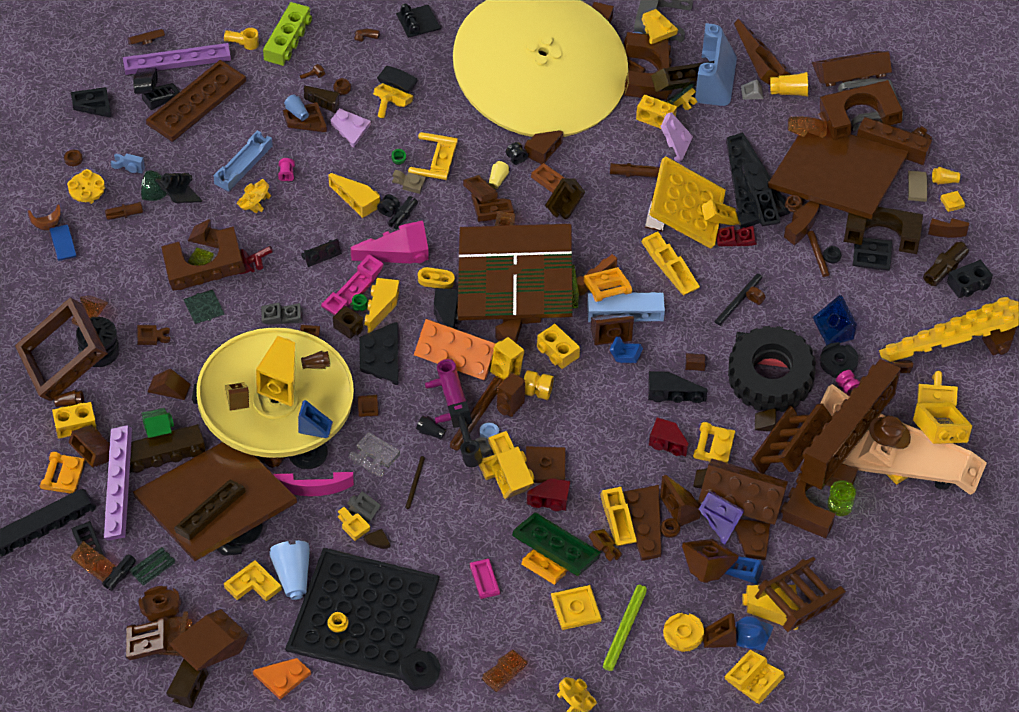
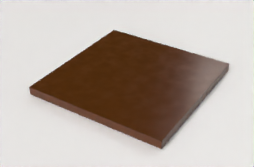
[768,121,909,220]
[133,442,297,561]

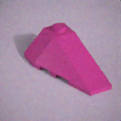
[350,221,429,264]

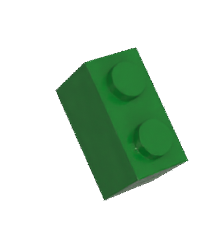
[141,408,174,438]

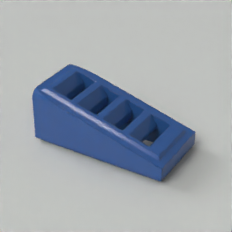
[725,556,763,584]

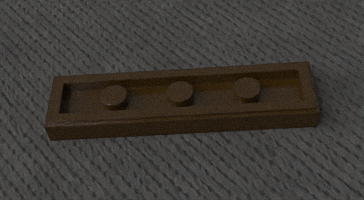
[174,479,246,540]

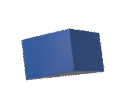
[298,400,333,438]

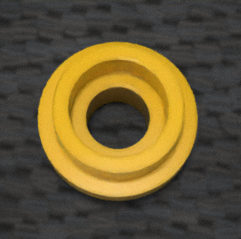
[328,612,348,632]

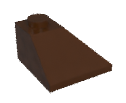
[590,315,634,345]
[660,475,701,527]
[682,539,739,583]

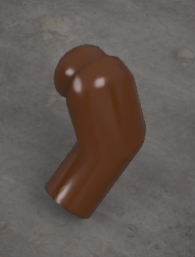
[354,28,380,42]

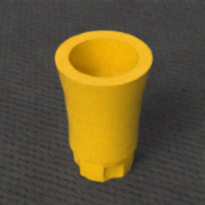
[770,72,808,97]

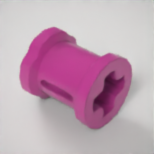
[278,158,295,181]

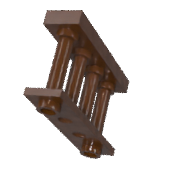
[751,403,832,474]
[755,557,846,632]

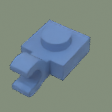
[111,153,145,173]

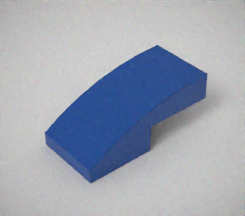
[49,224,76,261]

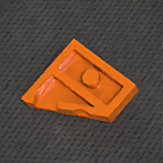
[253,658,311,699]

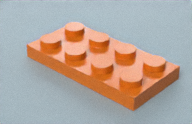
[414,319,496,380]

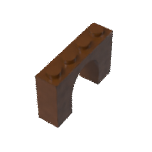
[623,32,672,100]
[820,80,903,140]
[161,226,246,291]
[780,463,858,538]

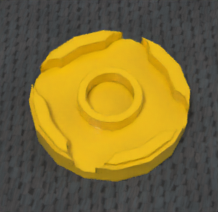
[663,613,704,652]

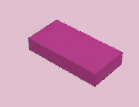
[470,559,500,599]

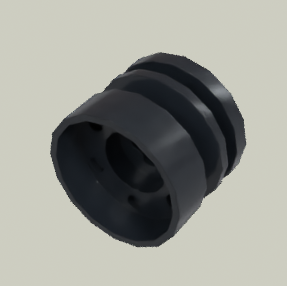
[76,317,119,367]

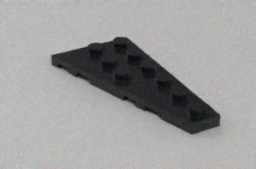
[726,132,790,229]

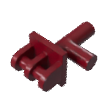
[239,246,273,274]

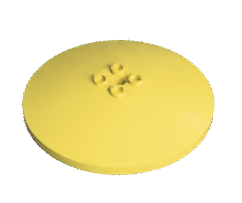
[197,328,354,458]

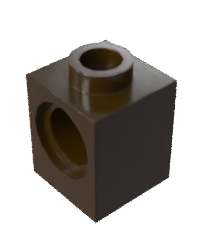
[333,306,363,339]

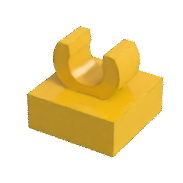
[672,86,697,110]

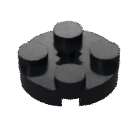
[820,342,858,378]
[398,648,441,691]

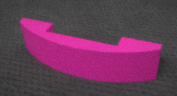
[321,255,384,315]
[273,472,354,496]

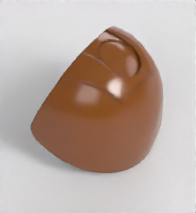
[28,205,61,231]

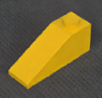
[328,173,381,218]

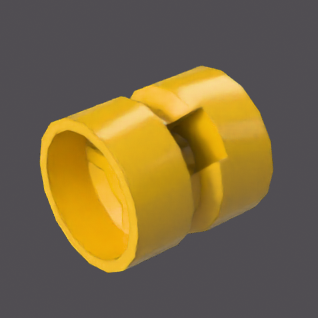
[524,370,554,400]

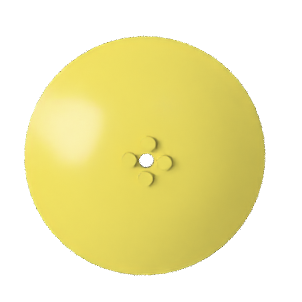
[453,0,628,137]

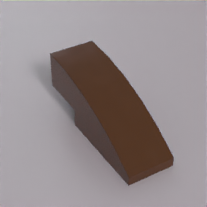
[784,201,820,245]

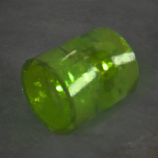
[827,480,856,516]

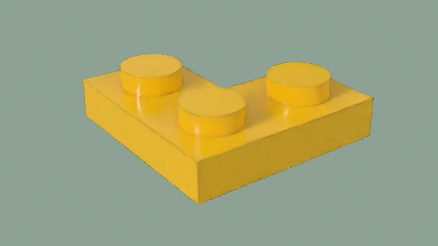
[479,431,515,480]
[224,560,282,601]

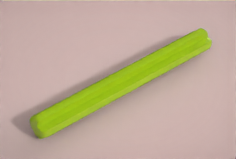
[603,585,647,671]

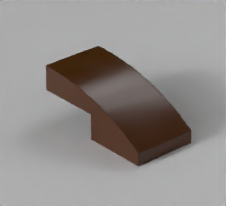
[928,218,970,238]

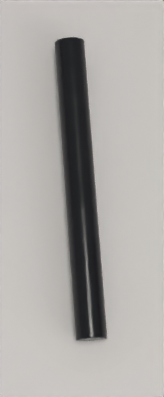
[714,273,762,326]

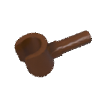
[299,64,325,79]

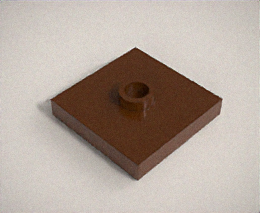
[526,446,565,483]

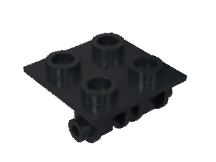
[396,3,441,38]
[155,173,202,204]

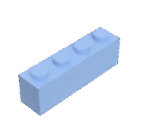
[587,292,665,322]

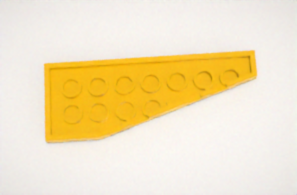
[879,297,1019,362]

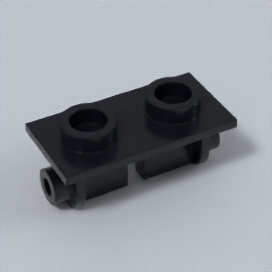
[301,239,342,267]

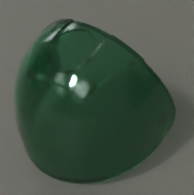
[141,170,167,201]

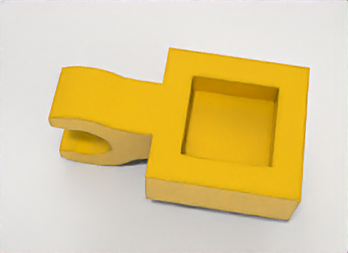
[338,507,370,541]

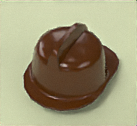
[869,416,911,449]

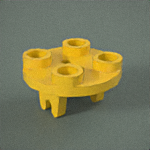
[67,169,105,204]
[237,179,271,213]
[557,677,597,712]

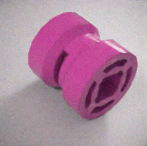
[836,370,860,396]

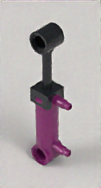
[425,359,483,468]

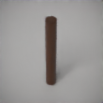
[807,231,830,277]

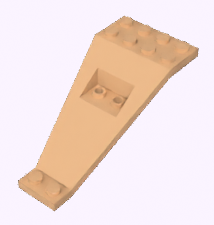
[820,384,987,495]

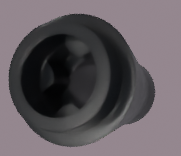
[416,415,446,440]

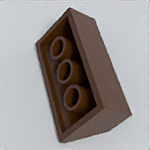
[812,51,892,87]

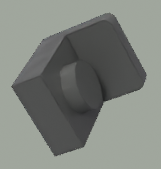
[347,491,381,522]

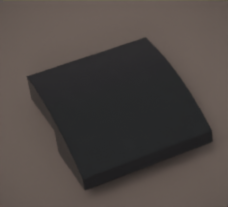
[852,237,892,271]

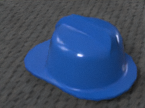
[735,616,774,650]

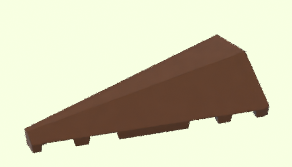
[734,18,793,85]

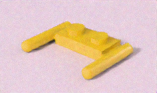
[408,132,458,180]

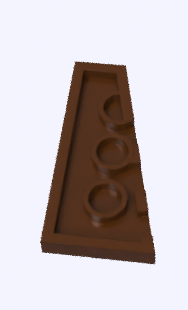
[623,485,661,561]

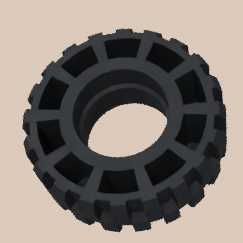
[728,326,816,412]

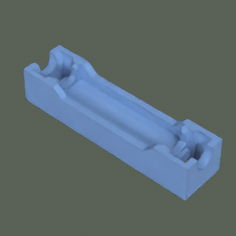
[213,130,272,192]

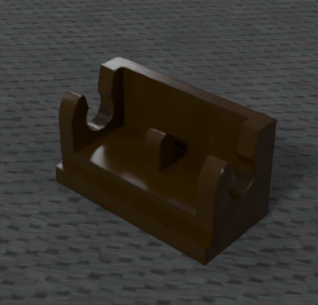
[545,178,585,219]
[166,659,209,709]

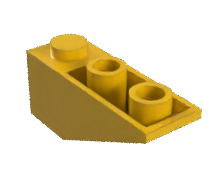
[364,278,399,333]

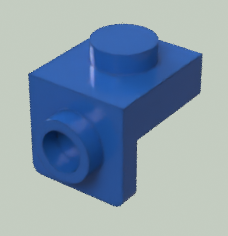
[610,337,643,363]

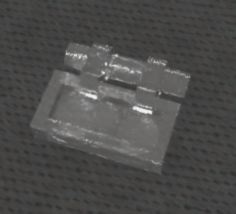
[348,432,400,477]

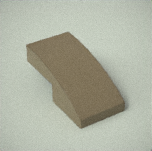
[907,171,927,202]

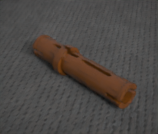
[610,163,660,178]

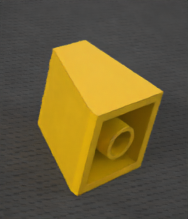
[256,336,296,407]

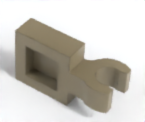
[392,170,426,194]

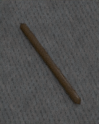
[405,456,425,509]

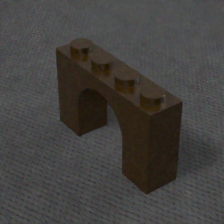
[843,207,923,254]

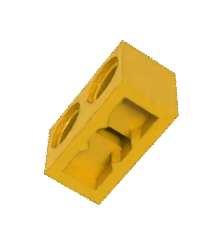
[636,94,677,129]
[537,324,580,369]
[490,337,524,380]
[52,402,96,439]

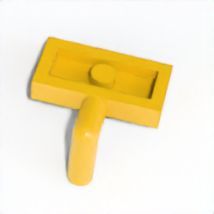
[373,83,413,118]
[917,371,958,407]

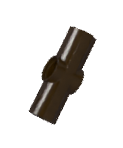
[923,242,969,286]

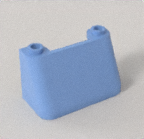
[695,23,737,106]

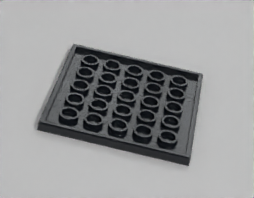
[285,548,440,681]

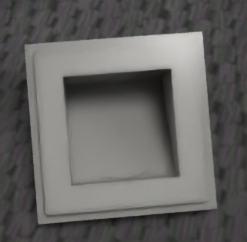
[741,79,764,100]

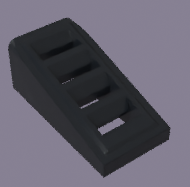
[142,83,180,110]
[71,521,105,565]

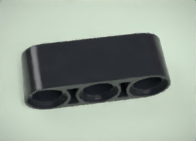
[133,67,158,94]

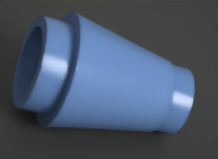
[284,94,309,121]

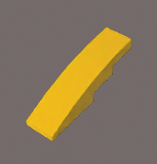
[641,231,700,296]

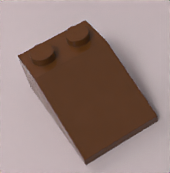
[170,609,249,671]

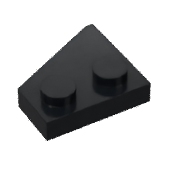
[71,87,111,117]

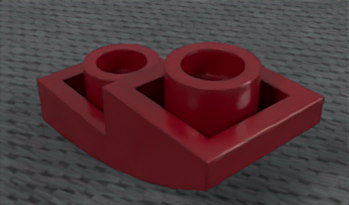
[717,226,757,246]

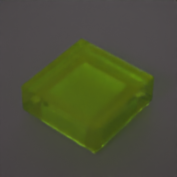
[188,247,214,266]

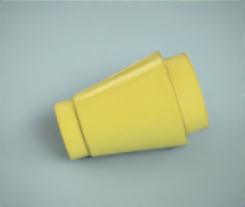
[488,161,509,189]

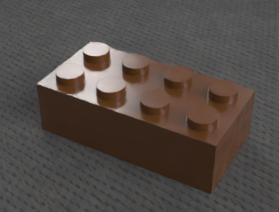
[698,459,788,525]

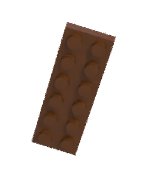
[146,60,246,142]

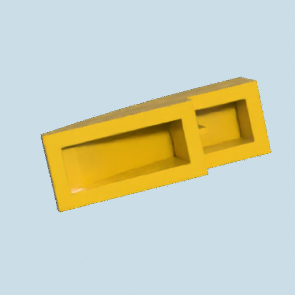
[600,487,637,546]

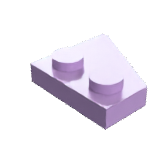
[331,108,371,147]
[661,112,693,162]

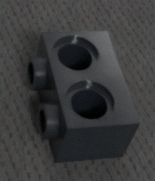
[947,259,993,298]

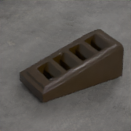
[304,86,339,113]

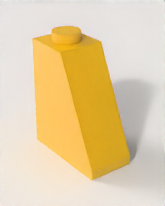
[742,585,798,630]

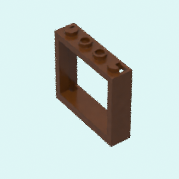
[15,297,107,401]

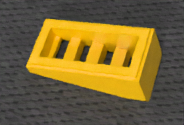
[701,199,739,225]

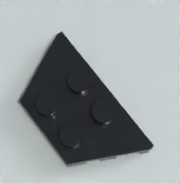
[359,322,398,385]

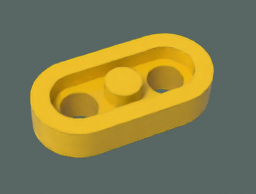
[418,267,455,289]

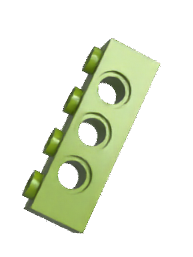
[263,2,312,66]

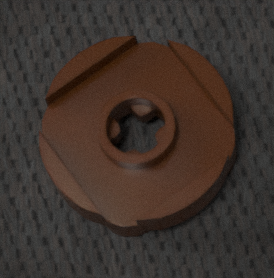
[138,586,181,622]

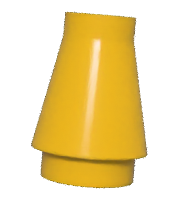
[932,167,960,185]

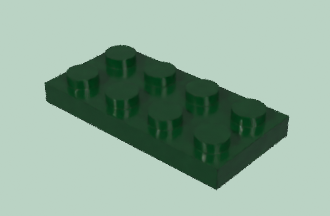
[512,512,601,576]

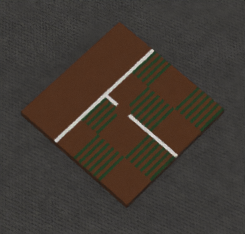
[458,224,572,320]

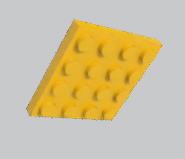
[649,156,726,248]

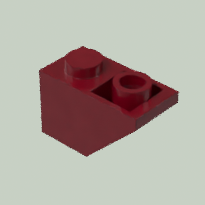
[649,417,689,457]
[527,478,570,511]

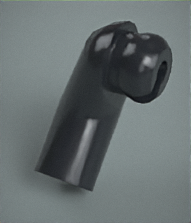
[217,543,242,556]

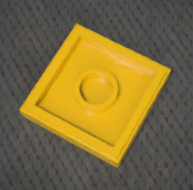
[551,585,601,630]

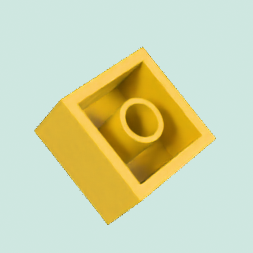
[489,447,534,499]

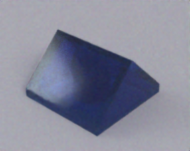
[812,295,857,345]

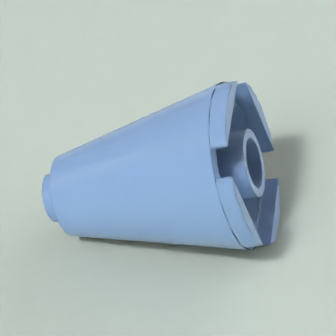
[269,540,310,600]

